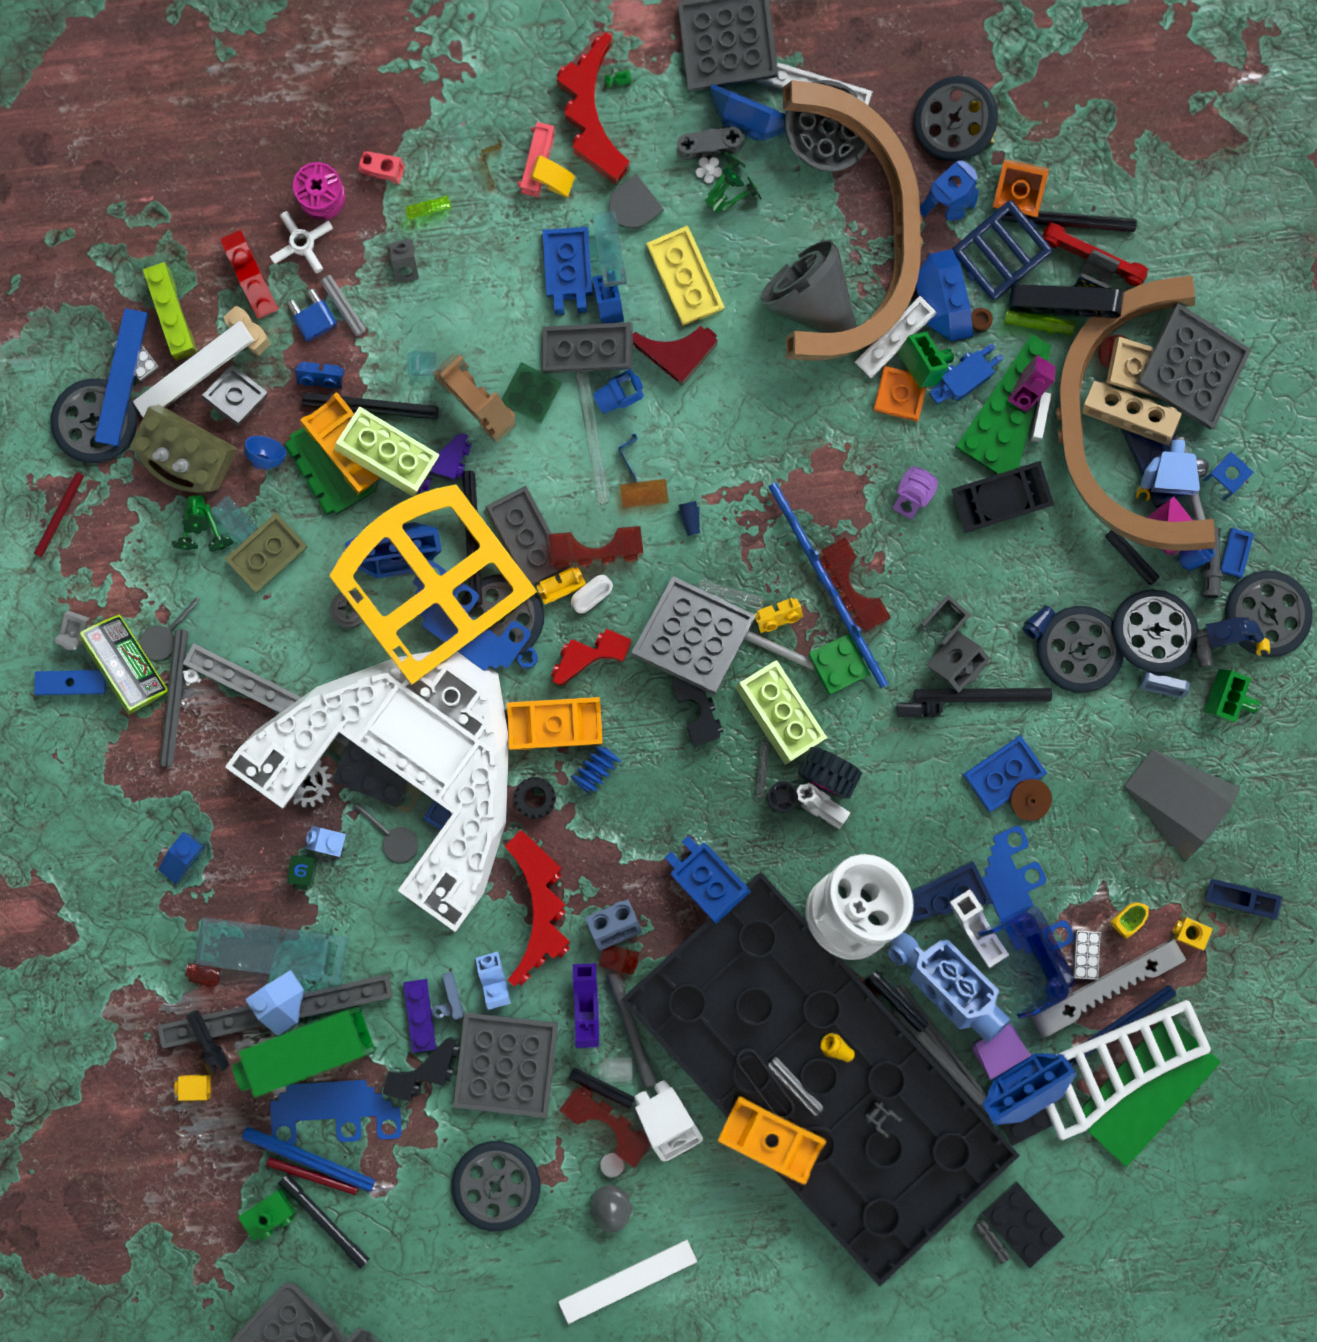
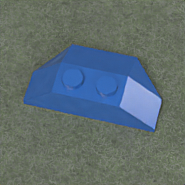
[710,83,785,141]
[916,249,973,342]
[345,522,442,578]
[983,1053,1076,1125]

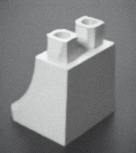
[635,1080,703,1161]

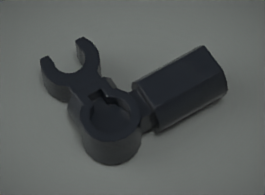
[897,702,943,718]

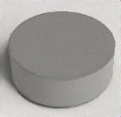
[600,1152,624,1177]

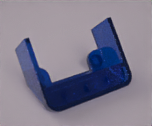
[977,906,1075,1018]

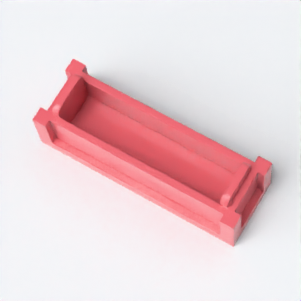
[517,122,555,198]

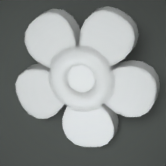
[696,157,722,183]

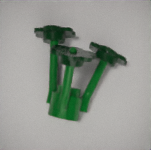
[705,151,762,213]
[172,495,233,552]

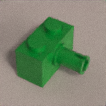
[898,332,954,388]
[1203,669,1260,722]
[238,1188,297,1241]

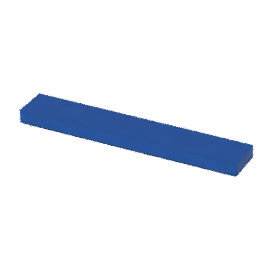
[95,308,149,447]

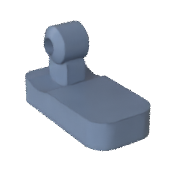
[1140,672,1190,698]
[432,971,464,1020]

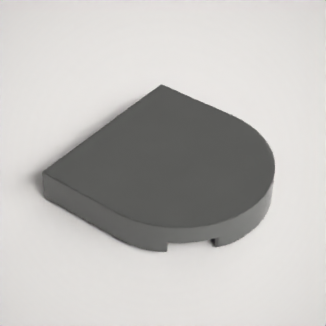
[609,174,664,229]

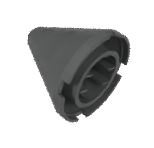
[760,240,857,333]

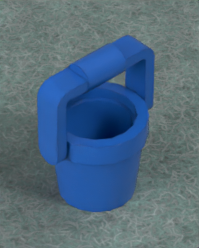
[593,370,644,414]

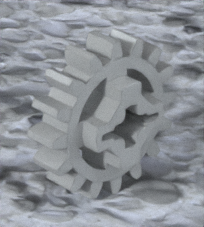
[292,760,334,808]

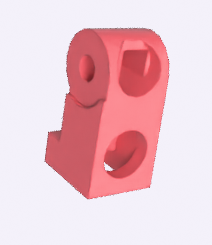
[358,151,405,184]

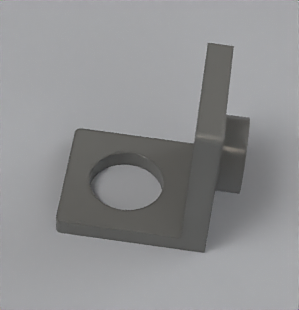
[390,239,419,283]

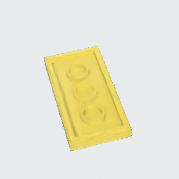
[646,225,725,327]

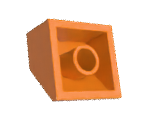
[993,159,1049,217]

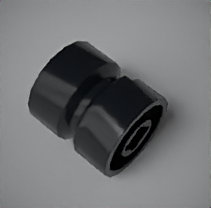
[767,782,798,813]

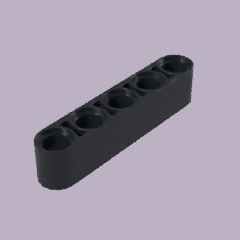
[1008,284,1124,318]

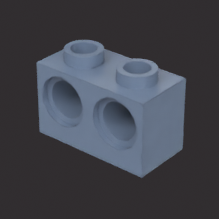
[585,899,643,951]

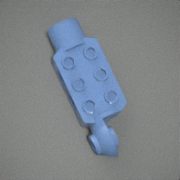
[888,932,1011,1043]

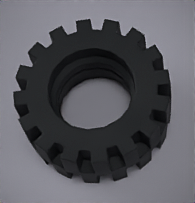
[514,777,556,819]

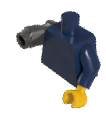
[1194,617,1270,667]

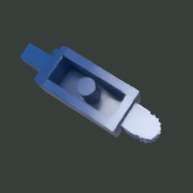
[929,343,1004,404]

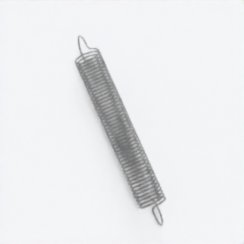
[756,736,769,804]

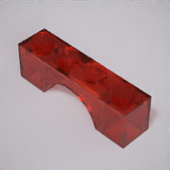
[547,526,643,568]
[819,537,891,633]
[559,1086,652,1169]

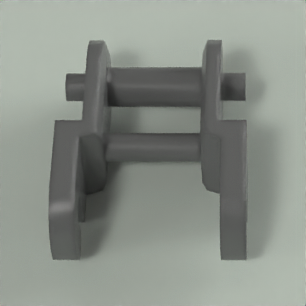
[865,1103,902,1138]

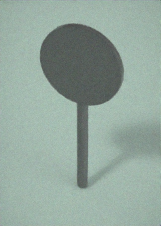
[140,597,200,660]
[354,803,418,862]

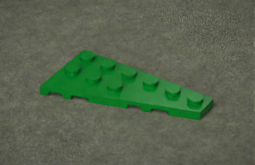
[955,334,1051,475]

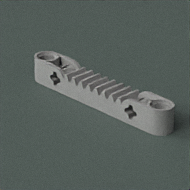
[1031,938,1186,1038]

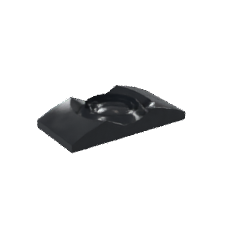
[951,461,1054,533]

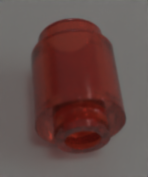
[185,959,222,987]

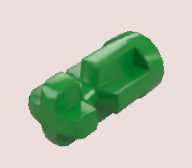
[604,70,632,87]

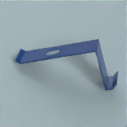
[920,180,958,218]
[618,433,638,483]

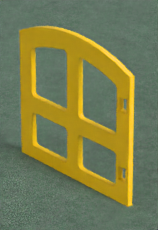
[329,484,537,685]

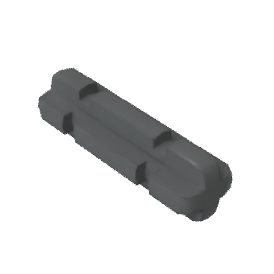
[974,1220,1010,1264]

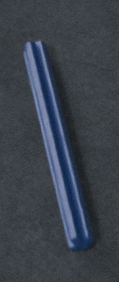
[242,1127,375,1192]

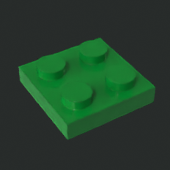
[807,634,871,696]

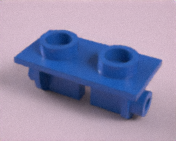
[295,361,344,389]

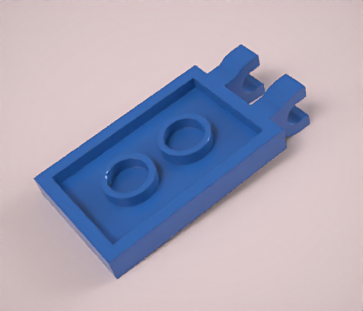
[543,227,593,315]
[665,835,751,923]

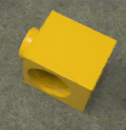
[1172,917,1213,950]
[174,1075,211,1101]

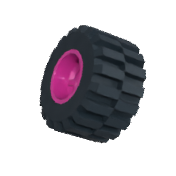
[798,747,862,799]

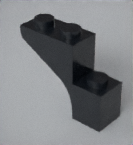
[382,1037,460,1102]

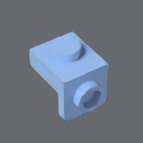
[306,826,346,857]

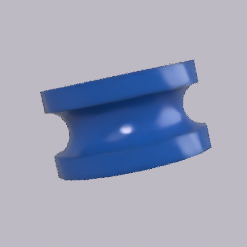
[517,647,538,668]

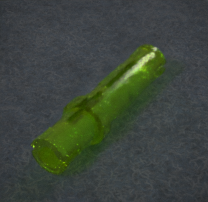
[1004,310,1075,336]

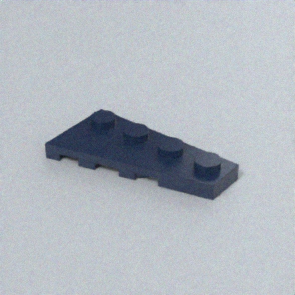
[910,861,993,922]

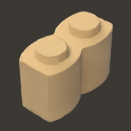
[224,306,271,356]

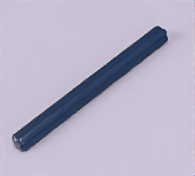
[1068,985,1177,1067]

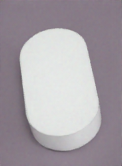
[571,575,613,613]

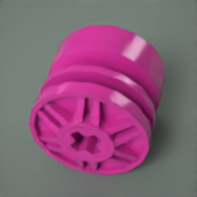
[293,162,346,220]

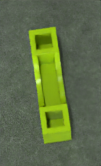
[143,262,198,361]

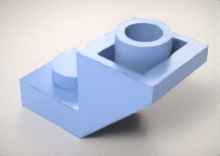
[476,952,511,1010]

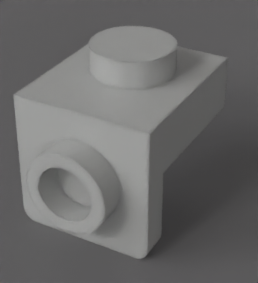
[54,611,90,650]

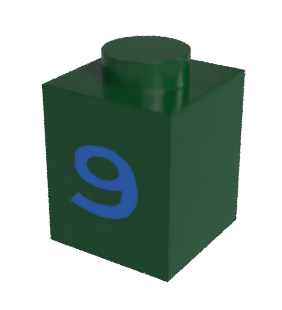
[287,855,317,890]

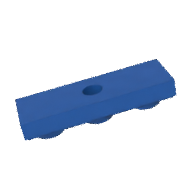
[34,670,106,696]

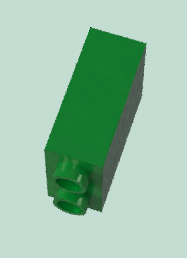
[232,1006,376,1098]

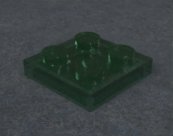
[501,362,562,424]

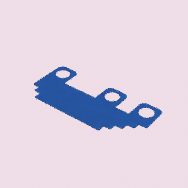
[412,560,531,671]
[982,826,1075,959]
[270,1080,402,1145]

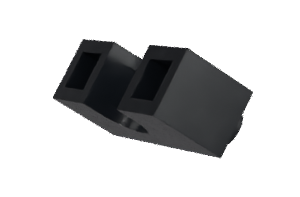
[671,678,723,748]

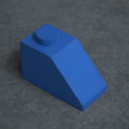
[158,832,206,884]

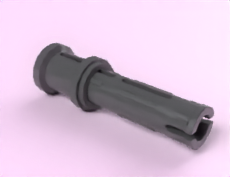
[1202,527,1223,598]

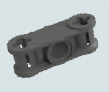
[677,127,743,160]

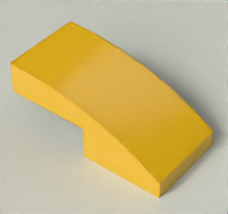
[530,155,575,198]

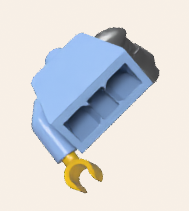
[1136,440,1209,501]

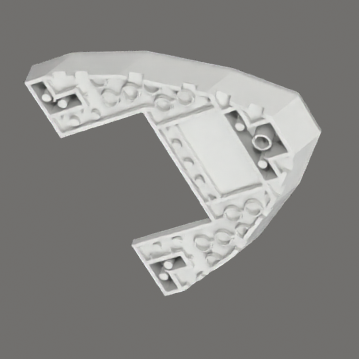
[225,651,509,932]

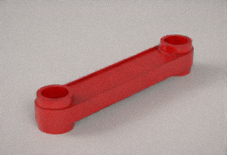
[1042,223,1149,287]

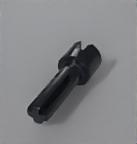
[186,1010,230,1075]

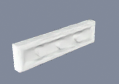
[855,296,937,379]

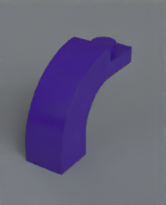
[573,963,600,1048]

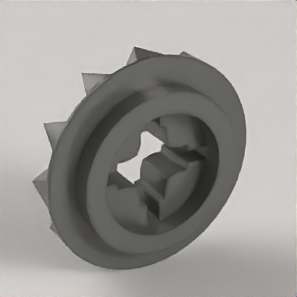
[330,591,363,628]

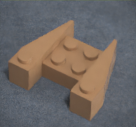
[432,354,516,443]

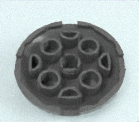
[784,80,868,172]

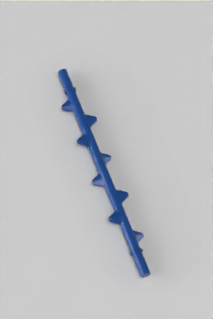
[768,482,888,689]

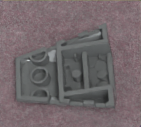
[1124,750,1241,862]

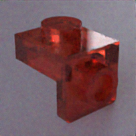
[598,945,639,975]

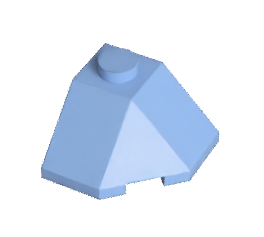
[245,970,304,1036]

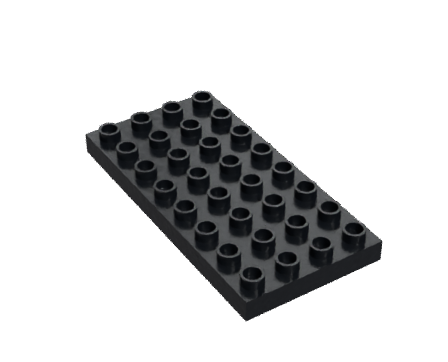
[621,871,1020,1287]

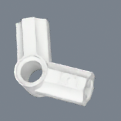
[796,783,850,829]

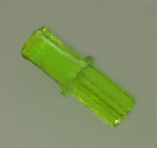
[405,195,451,219]

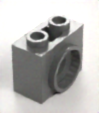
[926,631,990,693]

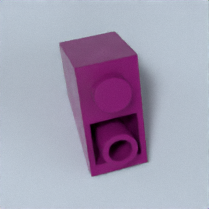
[1008,355,1056,413]

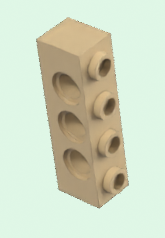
[1082,381,1182,446]

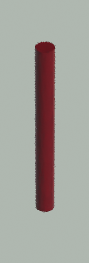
[34,472,84,557]
[266,1157,358,1196]

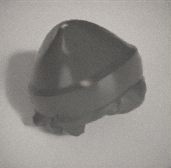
[590,1184,633,1232]

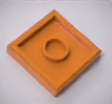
[873,366,926,422]

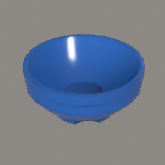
[244,436,286,470]

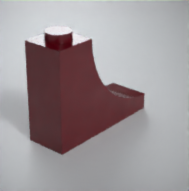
[633,326,718,386]

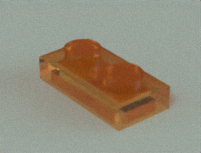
[620,479,669,509]

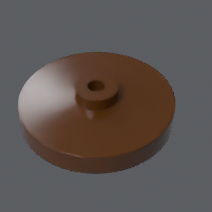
[1010,778,1052,821]

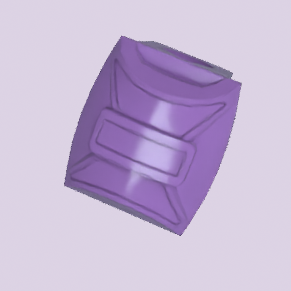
[893,466,939,519]

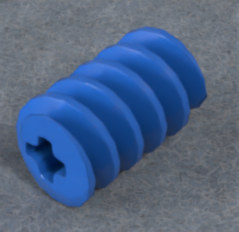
[571,746,622,797]

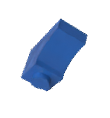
[592,273,624,324]

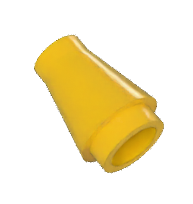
[821,1034,854,1062]

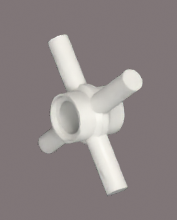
[270,211,333,273]

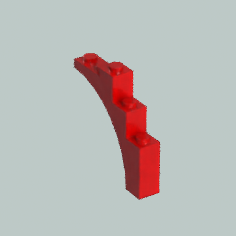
[556,31,630,186]
[505,830,571,987]

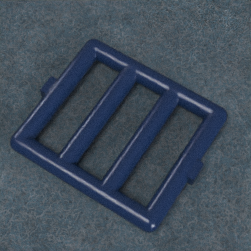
[952,200,1052,300]

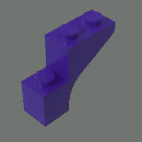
[396,433,472,495]

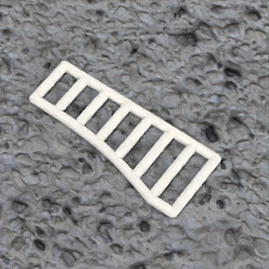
[1046,1000,1211,1140]

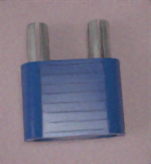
[288,289,338,342]

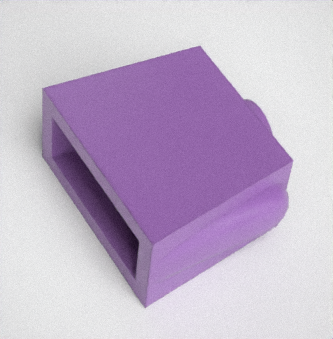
[971,1024,1031,1080]

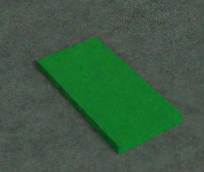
[1072,1016,1221,1167]

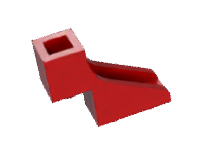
[220,230,279,319]
[551,629,632,686]

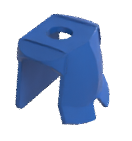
[926,161,979,220]

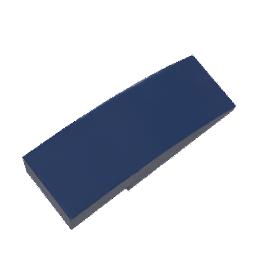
[1206,879,1283,921]

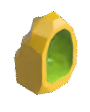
[1109,902,1149,939]

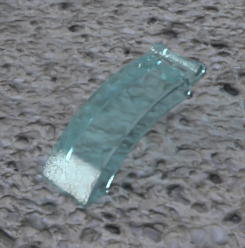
[195,917,349,984]

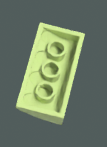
[334,407,439,497]
[735,660,827,765]

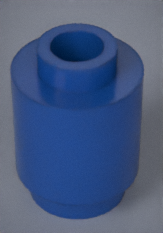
[1178,548,1215,571]

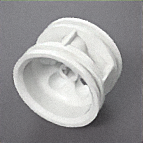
[806,854,913,960]

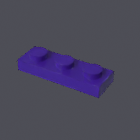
[403,979,437,1053]

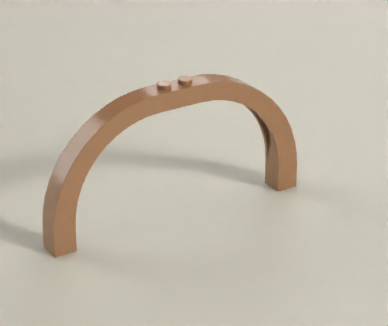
[783,80,923,361]
[1057,276,1216,551]

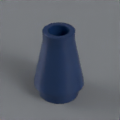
[677,501,701,536]
[1022,605,1055,640]

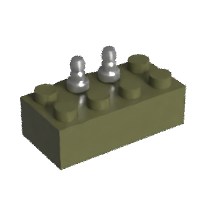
[130,405,238,493]

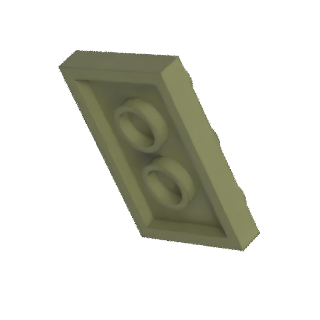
[225,513,308,593]

